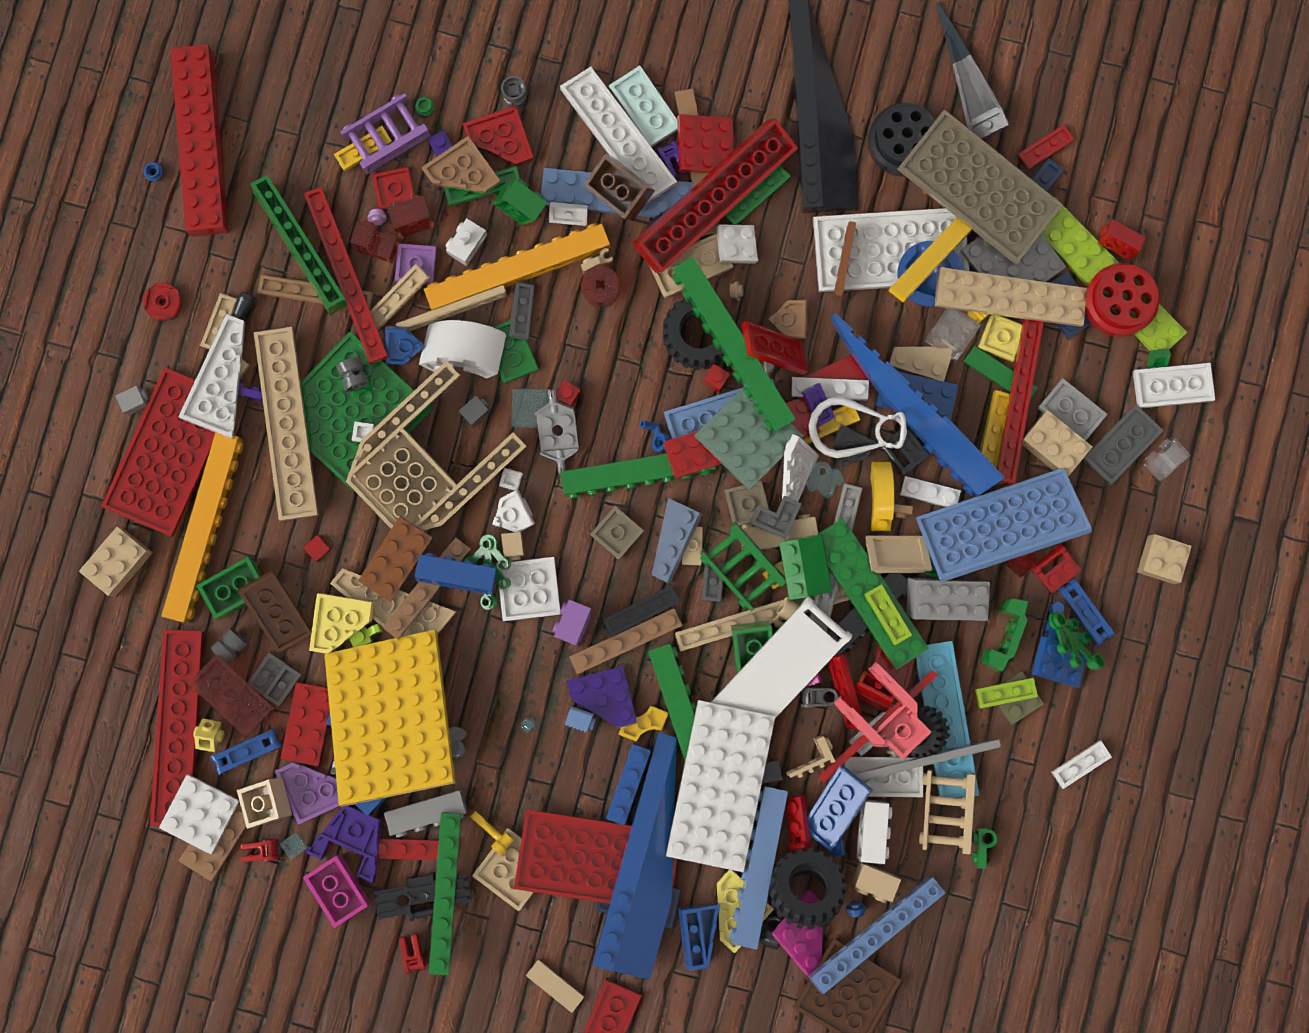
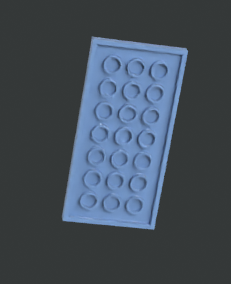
[916,468,1092,582]

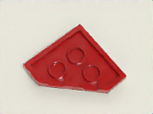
[462,106,534,166]

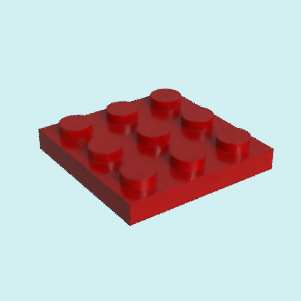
[677,114,734,173]

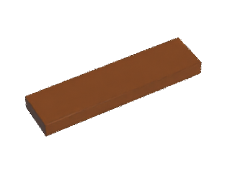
[833,221,856,300]

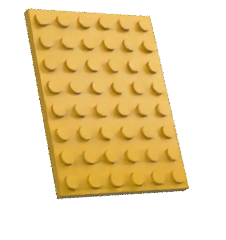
[325,630,455,807]

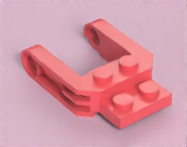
[833,662,932,760]

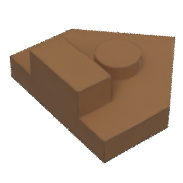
[769,300,808,339]

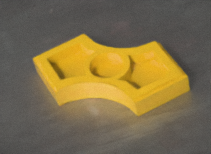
[619,706,668,741]

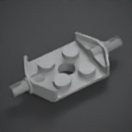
[535,389,579,473]

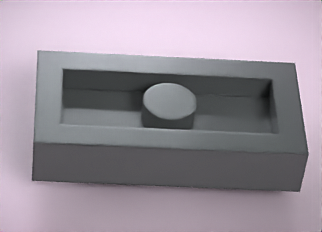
[701,563,724,602]

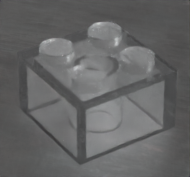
[924,308,981,362]

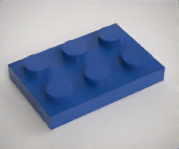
[1032,636,1086,689]

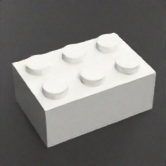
[856,800,892,864]

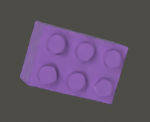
[552,600,593,647]

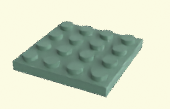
[694,387,803,490]

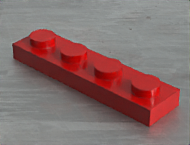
[828,654,863,730]
[378,838,439,860]

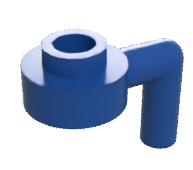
[640,420,670,453]

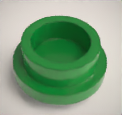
[415,97,434,116]

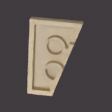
[889,346,954,382]

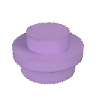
[368,209,387,226]

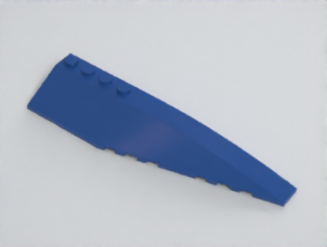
[830,313,1004,496]
[593,732,677,980]

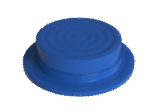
[897,241,964,307]

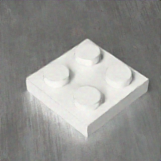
[716,225,758,264]

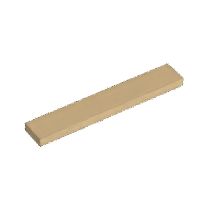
[396,285,507,331]

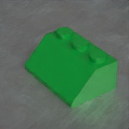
[779,534,833,600]

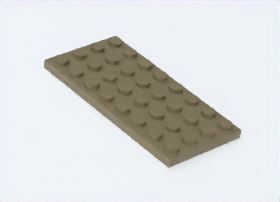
[897,110,1062,264]

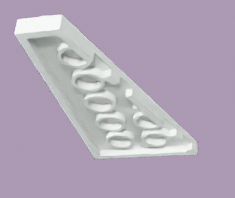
[178,314,245,439]

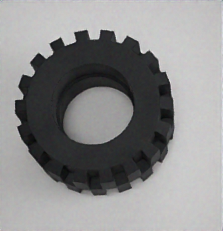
[911,706,950,757]

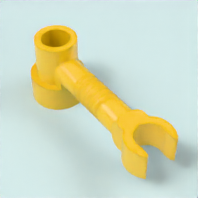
[470,811,514,857]

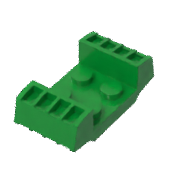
[981,599,1028,672]

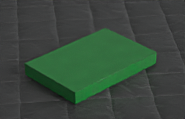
[493,320,539,384]

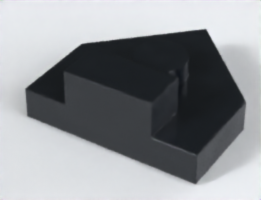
[833,424,876,467]

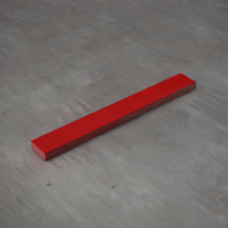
[818,670,938,783]

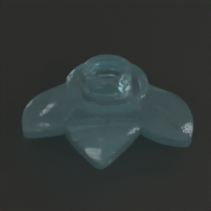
[806,461,844,499]

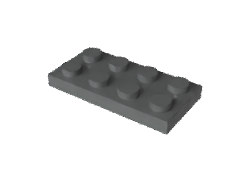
[1082,404,1164,485]

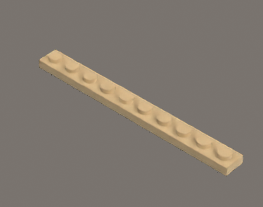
[675,585,849,652]

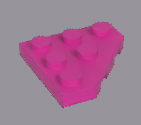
[772,890,822,975]

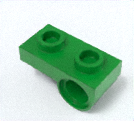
[972,827,997,869]

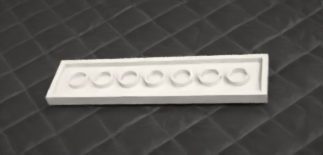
[560,67,677,204]

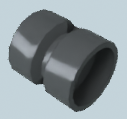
[501,76,527,108]
[336,357,369,392]
[211,627,248,664]

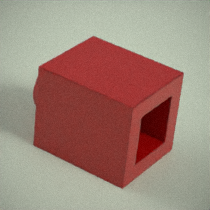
[703,364,730,393]
[556,380,581,407]

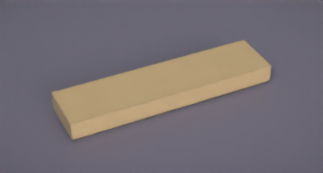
[370,264,431,331]

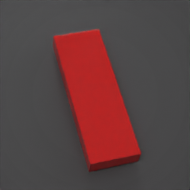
[1017,124,1075,171]

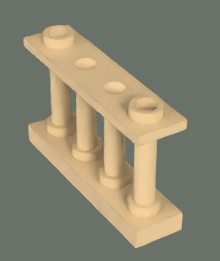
[919,769,976,854]

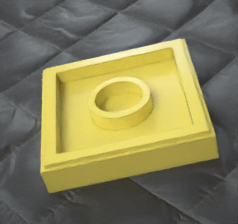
[978,314,1022,362]

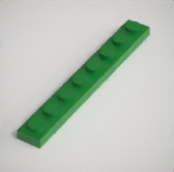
[429,813,461,975]

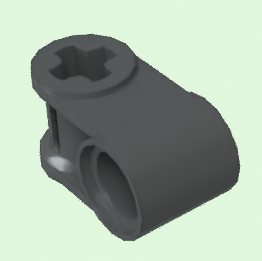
[801,688,838,707]

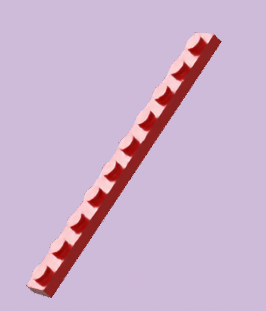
[304,187,388,365]
[996,319,1044,485]

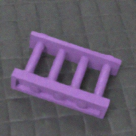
[340,93,430,175]

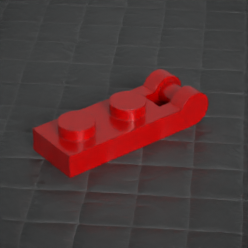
[786,796,811,852]

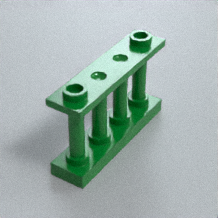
[700,521,786,612]

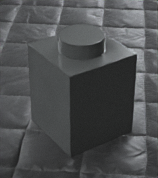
[459,396,490,428]

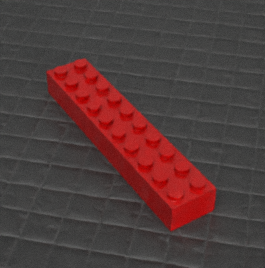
[171,44,229,237]
[631,118,798,273]

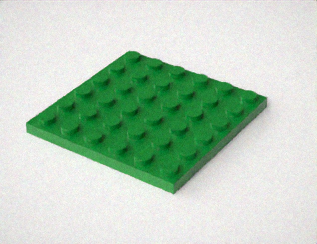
[301,332,433,492]

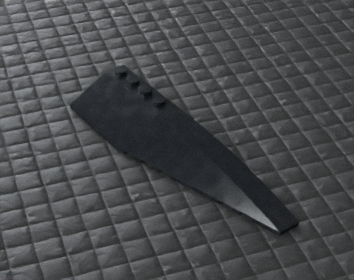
[789,0,858,213]

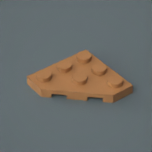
[421,136,501,194]

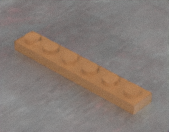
[382,537,471,640]
[569,609,682,674]

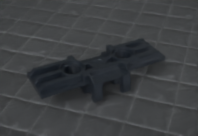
[374,872,472,921]

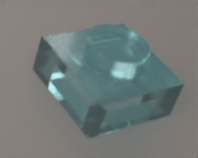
[280,832,308,860]

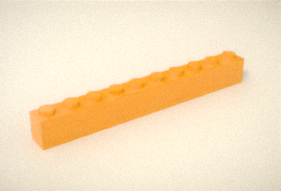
[424,223,610,310]
[161,433,244,623]

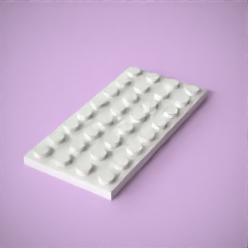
[813,208,969,292]
[666,700,775,872]

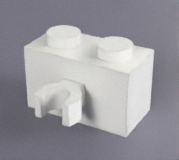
[446,218,487,266]

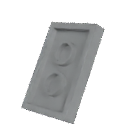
[1038,378,1107,441]

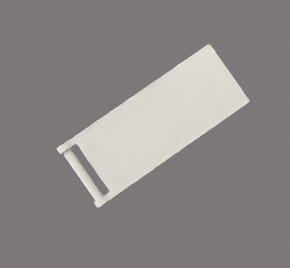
[711,597,853,718]

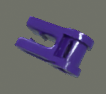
[656,141,688,179]

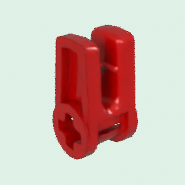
[240,839,279,862]
[399,933,426,975]

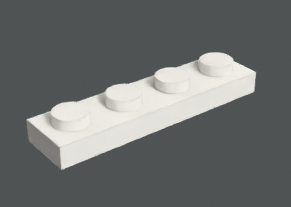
[791,377,869,401]

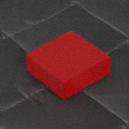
[303,535,331,562]

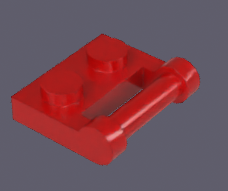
[1030,543,1081,594]

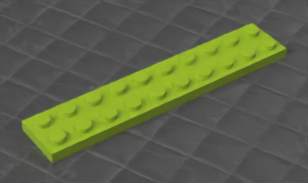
[1041,197,1187,351]

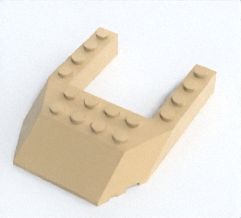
[346,361,526,531]

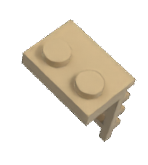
[786,735,835,778]

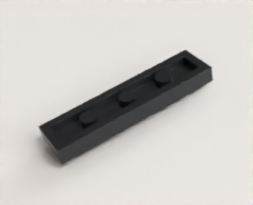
[603,585,680,637]

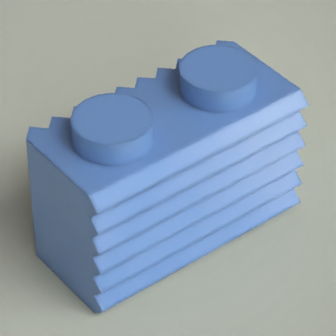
[565,706,596,732]

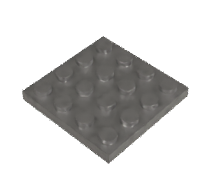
[960,234,1066,282]

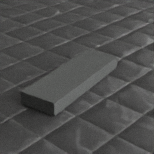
[509,282,535,341]

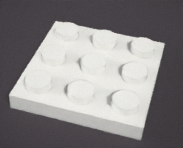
[497,557,561,621]
[159,774,240,854]

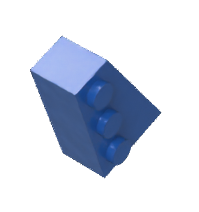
[678,902,720,971]

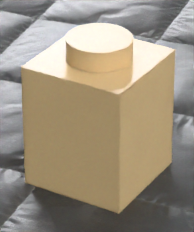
[501,532,525,561]

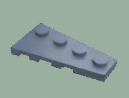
[652,498,702,584]

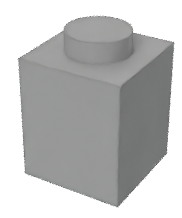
[115,386,149,415]

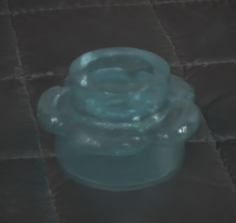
[520,716,538,734]

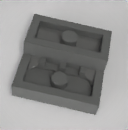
[246,652,301,707]

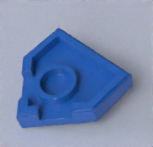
[385,326,424,365]

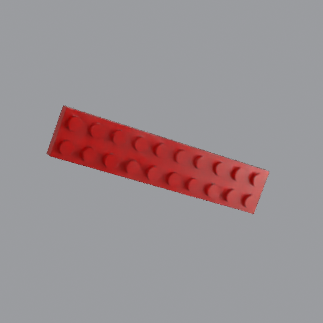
[150,630,204,826]

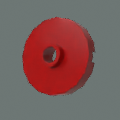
[143,283,182,321]

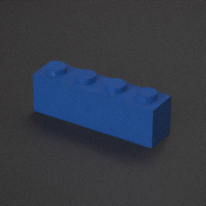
[414,553,497,595]
[606,743,651,825]

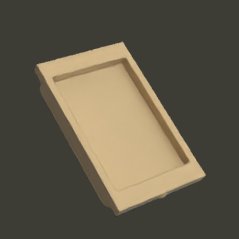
[865,536,932,573]

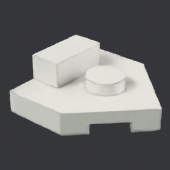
[492,490,535,532]

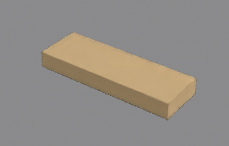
[200,293,237,350]
[526,959,584,1013]

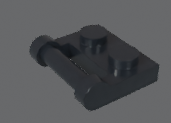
[879,426,929,477]

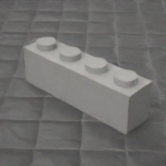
[384,789,468,838]

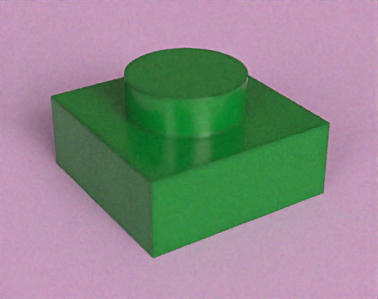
[1146,349,1171,369]

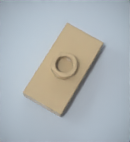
[682,527,702,566]

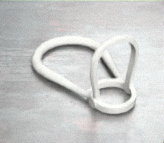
[809,397,907,458]

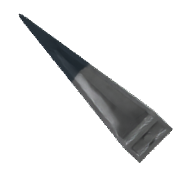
[936,2,1010,140]

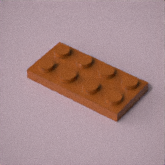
[358,516,433,602]

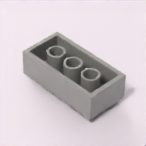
[906,578,990,621]

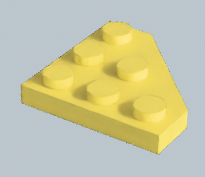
[309,593,374,654]
[717,869,774,953]

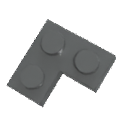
[750,496,802,540]

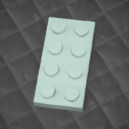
[609,66,678,147]

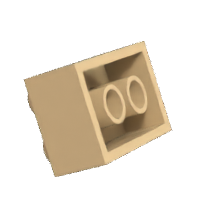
[1022,410,1092,476]
[79,527,153,597]

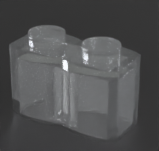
[1144,438,1191,481]

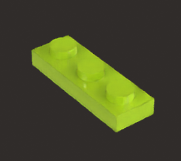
[864,584,912,645]
[975,678,1038,708]

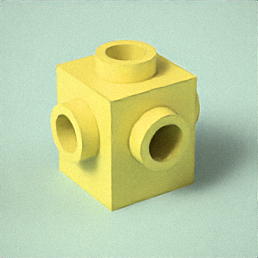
[194,719,224,752]

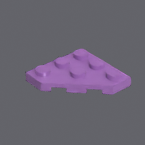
[275,762,339,825]

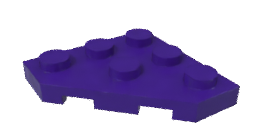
[567,666,637,728]

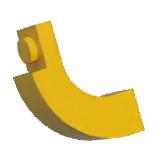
[870,462,894,531]

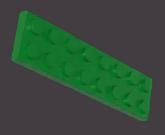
[817,518,929,670]

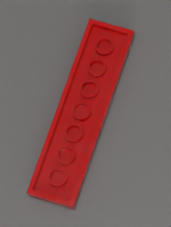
[663,397,820,479]

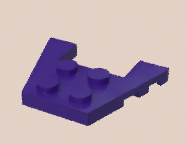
[305,805,381,883]

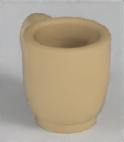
[773,597,806,628]

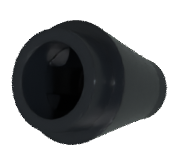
[232,291,256,320]

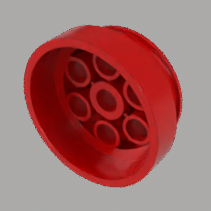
[1085,263,1160,337]

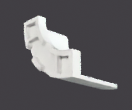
[419,320,506,378]

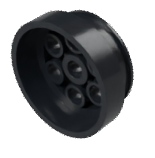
[868,103,936,177]

